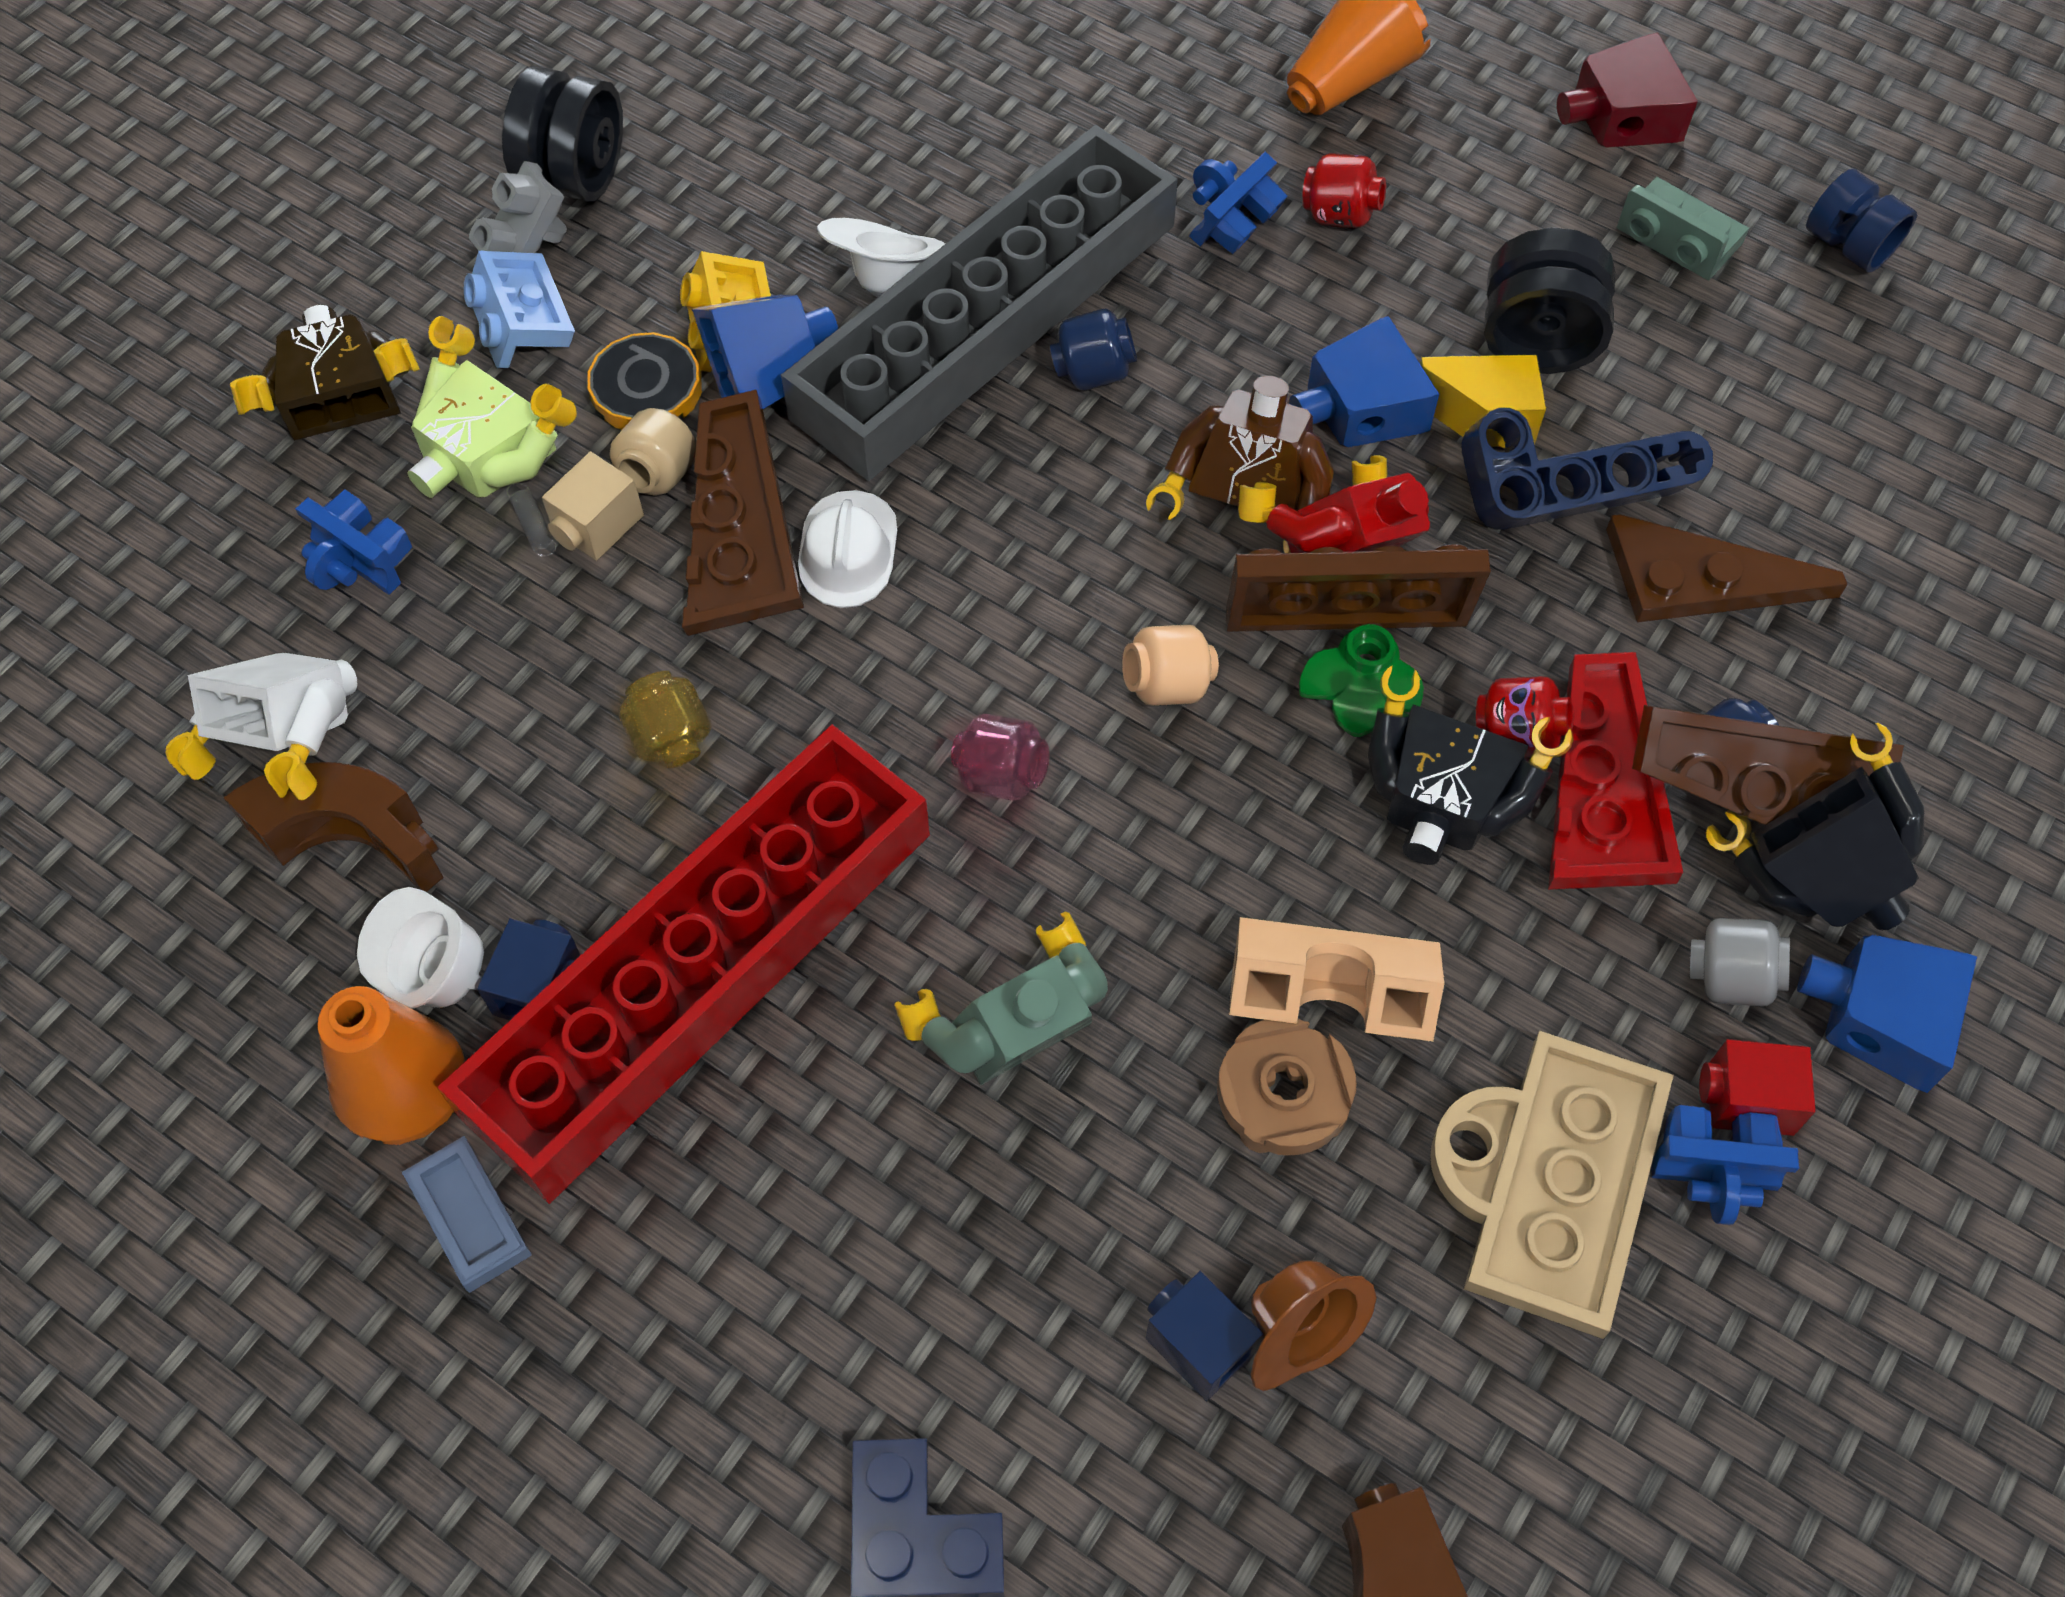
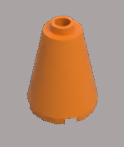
[1287,0,1431,115]
[318,986,465,1145]

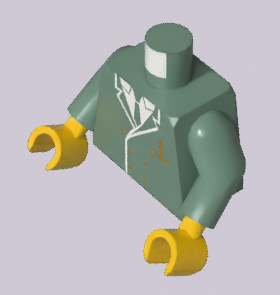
[894,912,1108,1085]

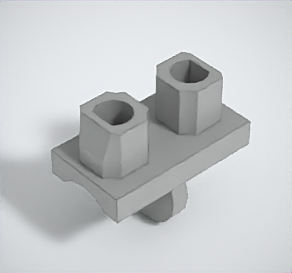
[469,161,567,253]

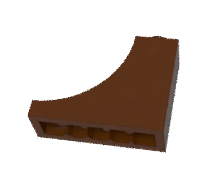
[1342,1483,1468,1597]

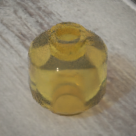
[618,671,712,768]

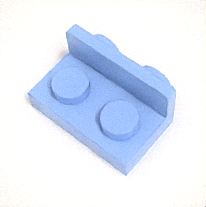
[464,251,575,368]

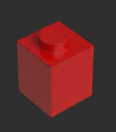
[1699,1039,1816,1136]

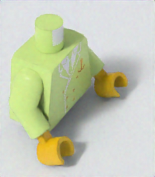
[407,316,577,498]

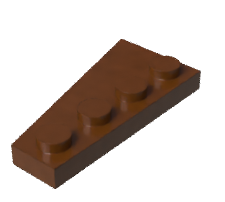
[682,390,804,636]
[1632,705,1904,825]

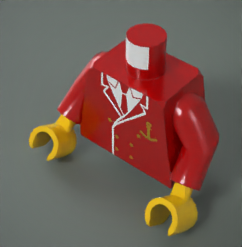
[1238,455,1430,553]

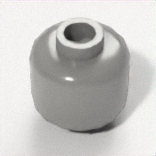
[1690,917,1790,1006]

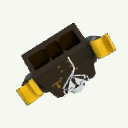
[230,305,420,441]

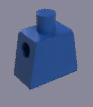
[692,295,838,409]
[1289,316,1439,447]
[1797,935,1977,1093]

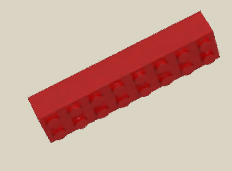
[437,724,930,1204]

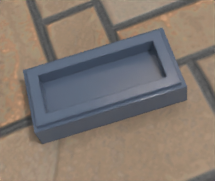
[402,1136,532,1293]

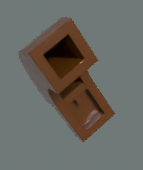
[224,762,444,892]

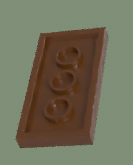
[1226,544,1491,632]

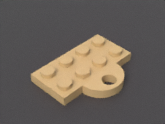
[1430,1031,1674,1339]

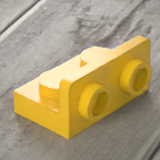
[680,251,771,372]

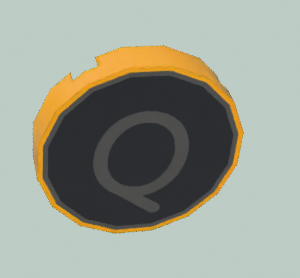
[588,332,702,430]

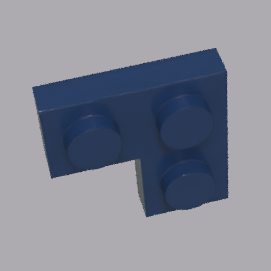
[851,1438,1004,1597]

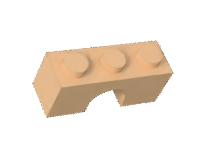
[1229,917,1444,1042]

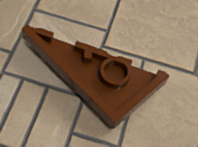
[1606,514,1847,623]

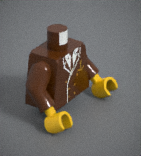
[1146,376,1334,553]

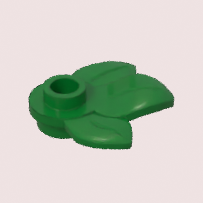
[1299,624,1424,737]

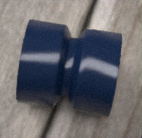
[1806,169,1918,273]

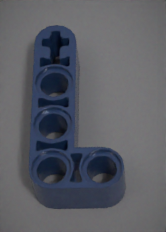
[1461,408,1713,530]

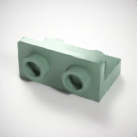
[1617,176,1749,281]

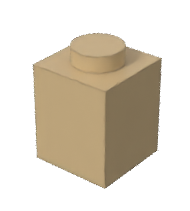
[542,451,644,561]

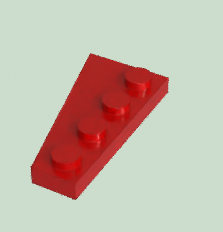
[1548,652,1683,890]

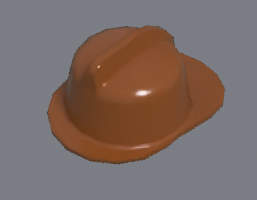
[1251,1260,1377,1391]

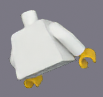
[166,653,357,800]

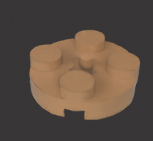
[1217,1019,1357,1155]

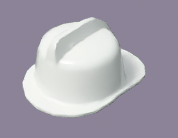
[817,218,945,297]
[798,490,897,608]
[357,887,484,1009]

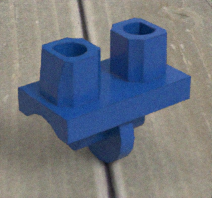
[1189,151,1288,254]
[295,489,412,595]
[1651,1105,1799,1225]

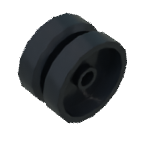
[502,65,623,201]
[1484,227,1615,374]

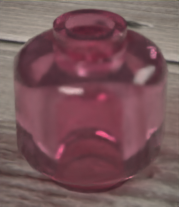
[951,714,1049,800]

